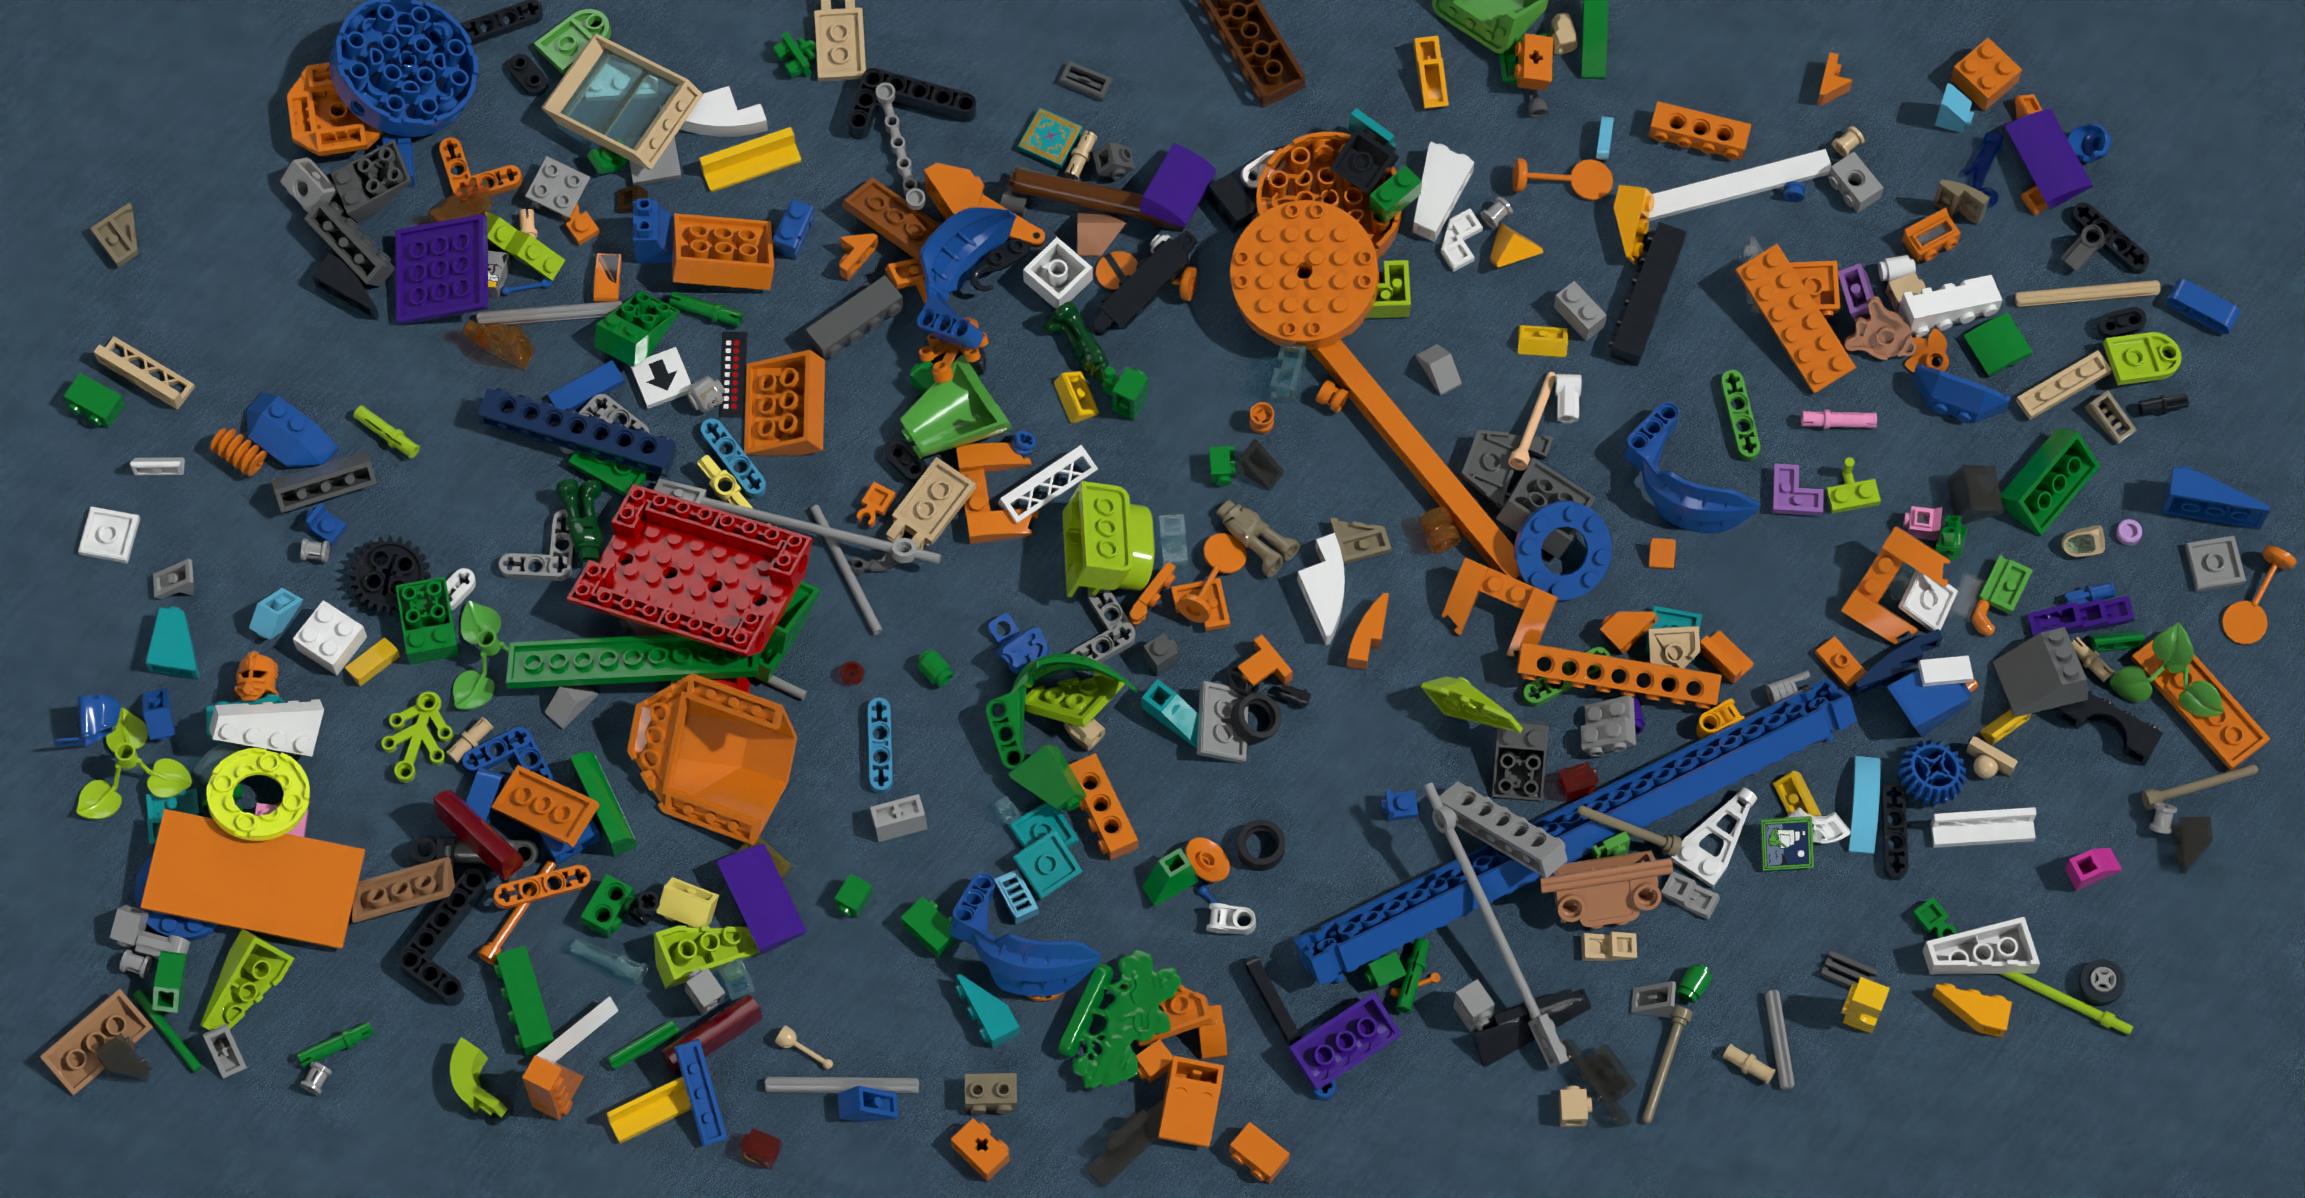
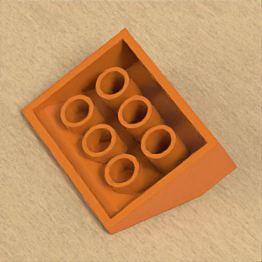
[672,213,774,290]
[744,350,825,456]

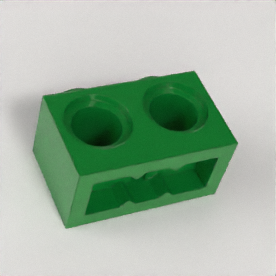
[581,874,636,938]

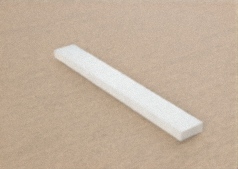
[1648,149,1832,221]

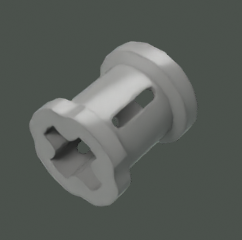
[1480,196,1513,229]
[300,538,330,563]
[2149,802,2177,834]
[119,949,153,978]
[300,1061,332,1095]

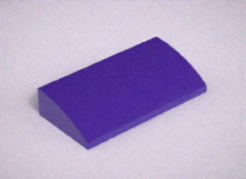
[2005,108,2093,210]
[1139,143,1216,228]
[716,843,808,955]
[1286,992,1402,1091]

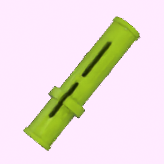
[353,405,420,459]

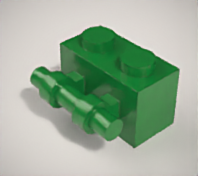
[1102,367,1148,421]

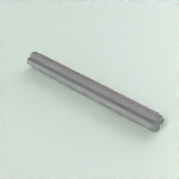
[477,301,622,326]
[765,1077,919,1093]

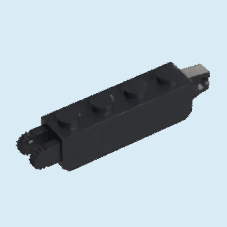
[1093,230,1198,335]

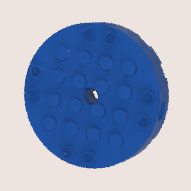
[329,0,479,137]

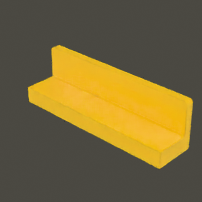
[699,127,801,192]
[606,1077,691,1144]

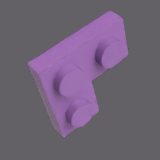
[1772,464,1824,516]

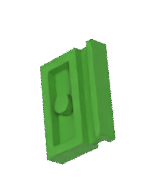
[1978,555,2033,615]
[1591,831,1630,860]

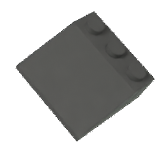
[1496,458,1596,559]
[1993,627,2088,717]

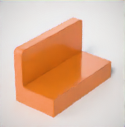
[1700,631,1754,684]

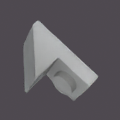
[153,559,194,600]

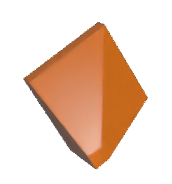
[2015,94,2042,120]

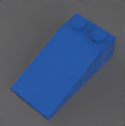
[2162,466,2270,530]

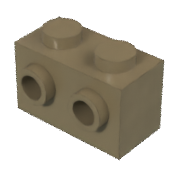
[965,1073,1017,1114]

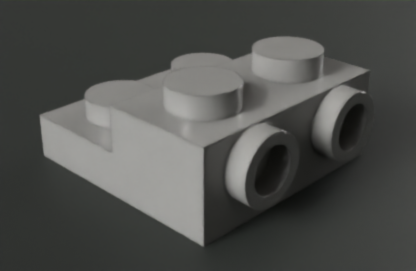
[1581,695,1636,757]

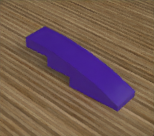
[2028,595,2135,637]

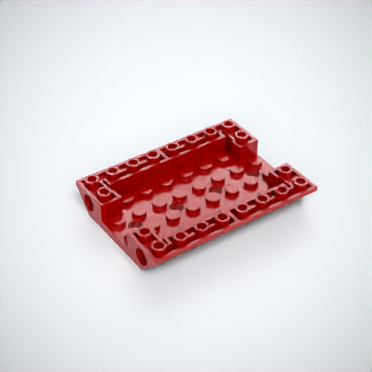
[567,484,812,657]

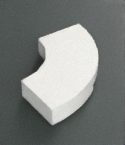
[1786,807,1851,844]

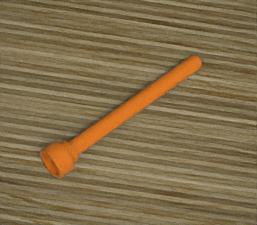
[478,860,556,965]

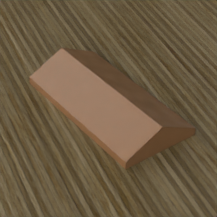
[352,857,455,923]
[39,988,153,1096]

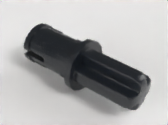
[2138,394,2189,416]

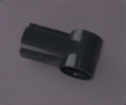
[628,890,660,926]

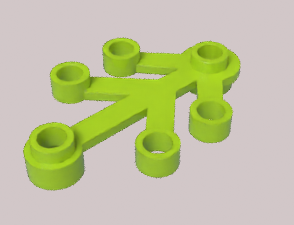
[381,691,453,783]

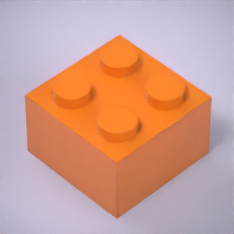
[1950,38,2022,111]

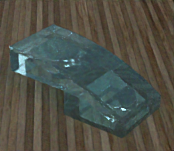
[1159,514,1188,567]

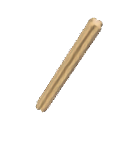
[2015,280,2160,307]

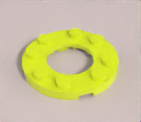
[206,748,310,841]

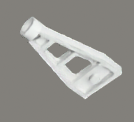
[1671,787,1757,888]

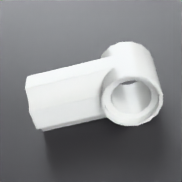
[1555,374,1581,424]

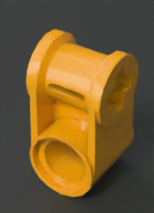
[1696,698,1745,740]

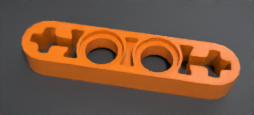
[493,865,591,909]

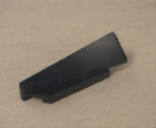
[1473,989,1591,1067]

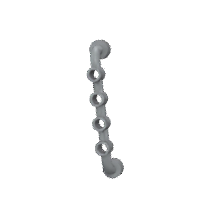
[876,83,926,210]

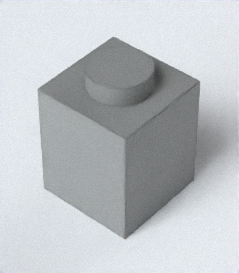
[110,905,150,947]

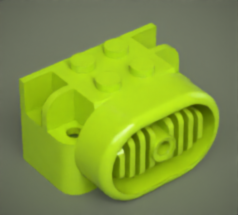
[1062,481,1155,597]

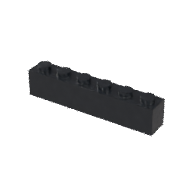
[1608,222,1687,367]

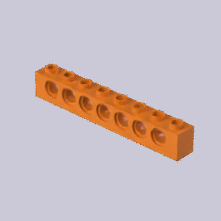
[1516,642,1722,709]

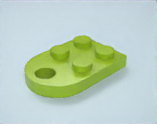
[2103,332,2181,385]

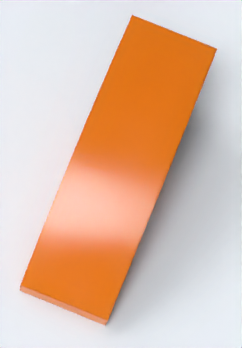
[1347,593,1389,670]

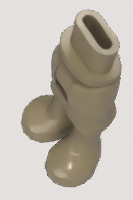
[1216,500,1300,577]

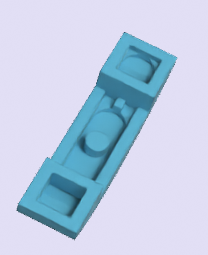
[1848,756,1880,855]

